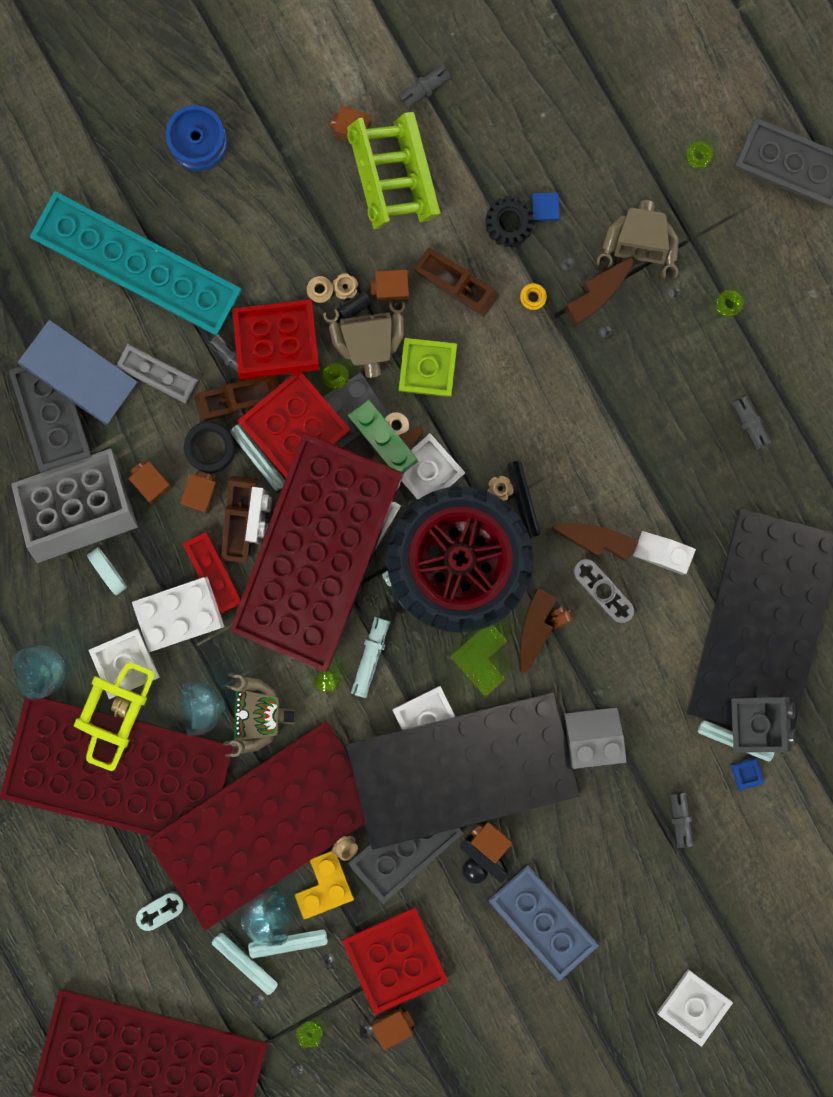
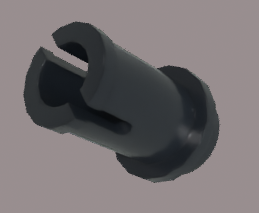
[337,290,372,319]

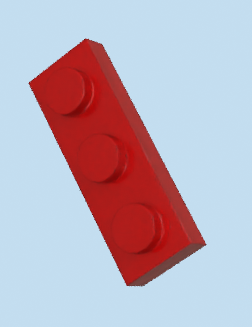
[182,532,241,614]

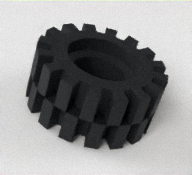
[485,196,534,247]

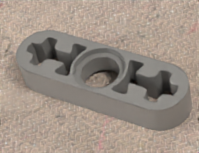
[573,559,634,623]

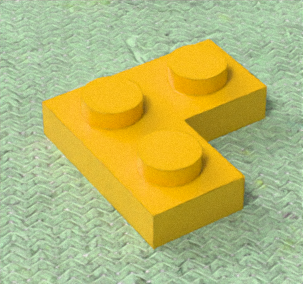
[294,850,354,920]

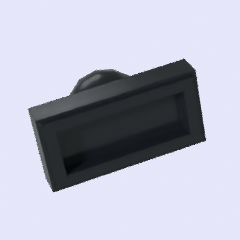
[460,838,507,884]

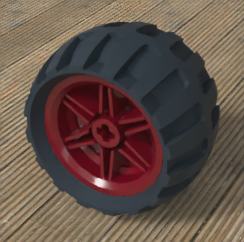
[387,486,533,633]

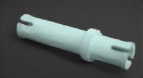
[351,617,391,698]

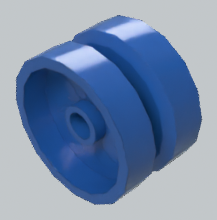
[165,105,228,172]

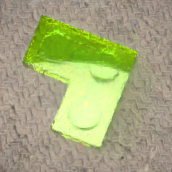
[450,625,508,697]

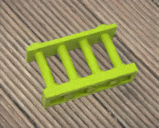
[347,112,441,230]

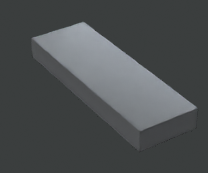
[116,344,199,404]

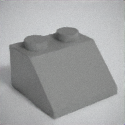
[564,707,627,769]

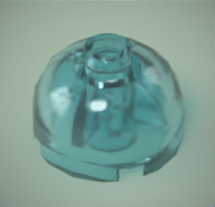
[13,645,66,699]
[181,682,225,736]
[241,891,289,947]

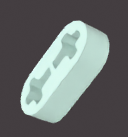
[87,547,127,596]
[136,892,185,931]

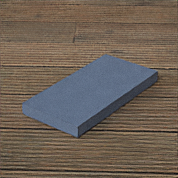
[18,320,137,426]
[488,864,599,981]

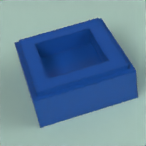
[532,193,560,222]
[730,757,764,791]

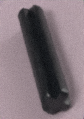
[507,460,541,538]

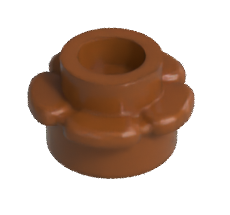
[548,607,573,629]

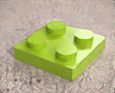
[399,338,457,397]

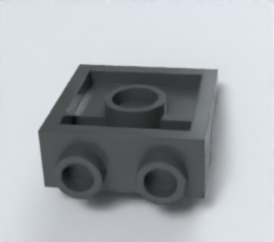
[731,697,796,753]

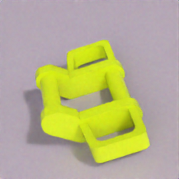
[73,661,154,771]

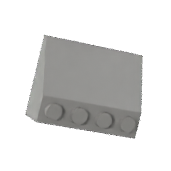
[11,448,138,563]

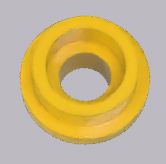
[520,283,547,310]

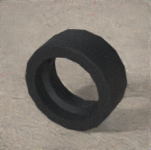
[183,421,236,473]

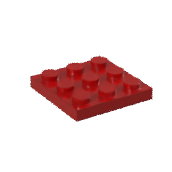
[233,299,319,380]
[237,372,351,478]
[342,907,448,1015]

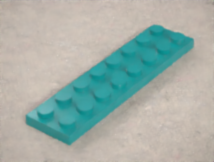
[30,191,242,336]

